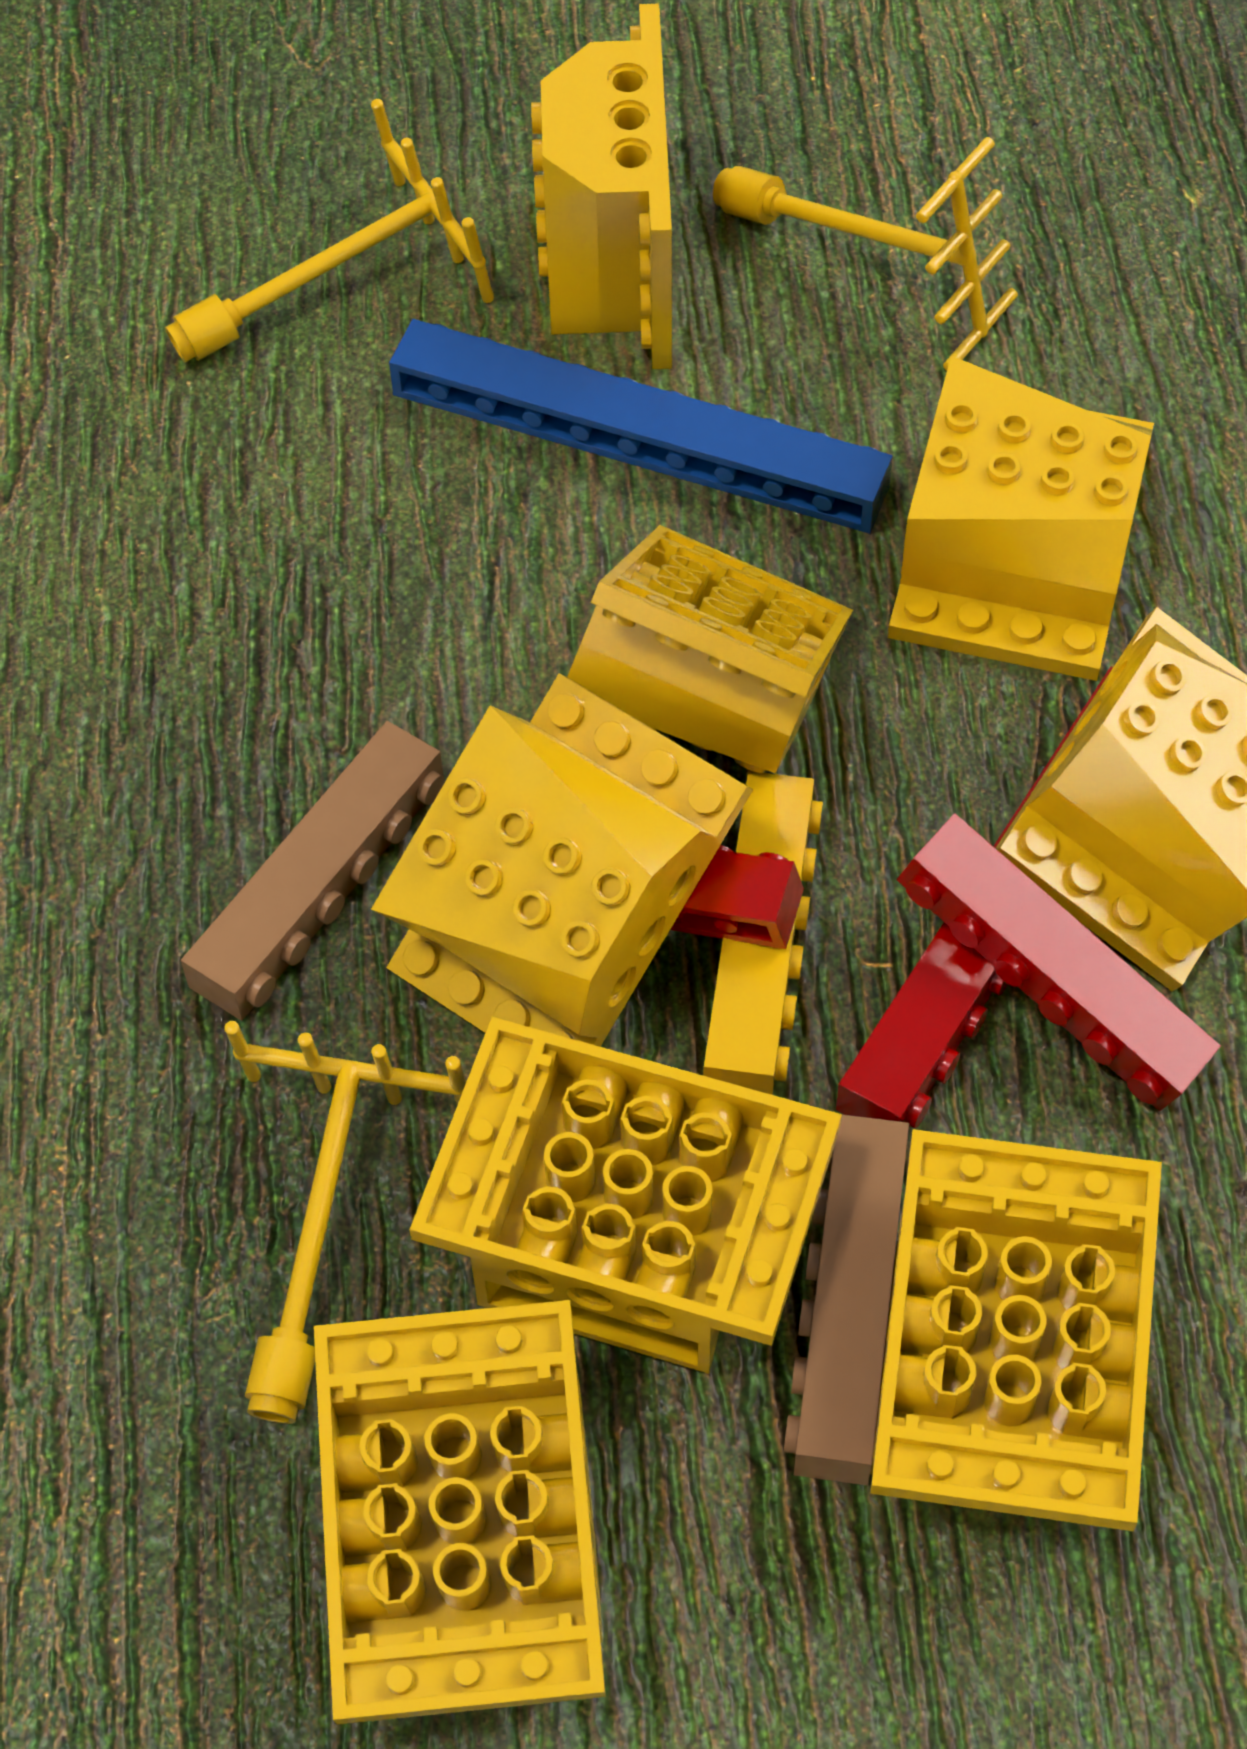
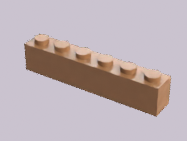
[180,721,445,1021]
[784,1115,909,1486]

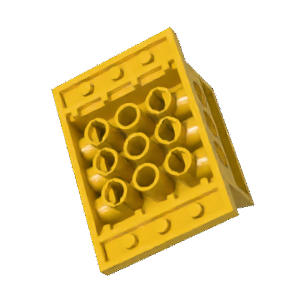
[531,3,672,369]
[887,356,1154,681]
[567,525,853,773]
[996,607,1247,992]
[371,673,753,1047]
[409,1017,842,1374]
[870,1129,1162,1531]
[314,1300,606,1725]

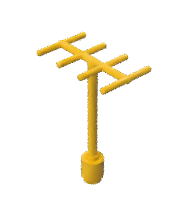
[165,99,494,363]
[713,137,1018,371]
[224,1021,467,1424]

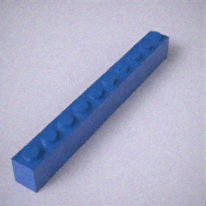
[389,319,893,534]

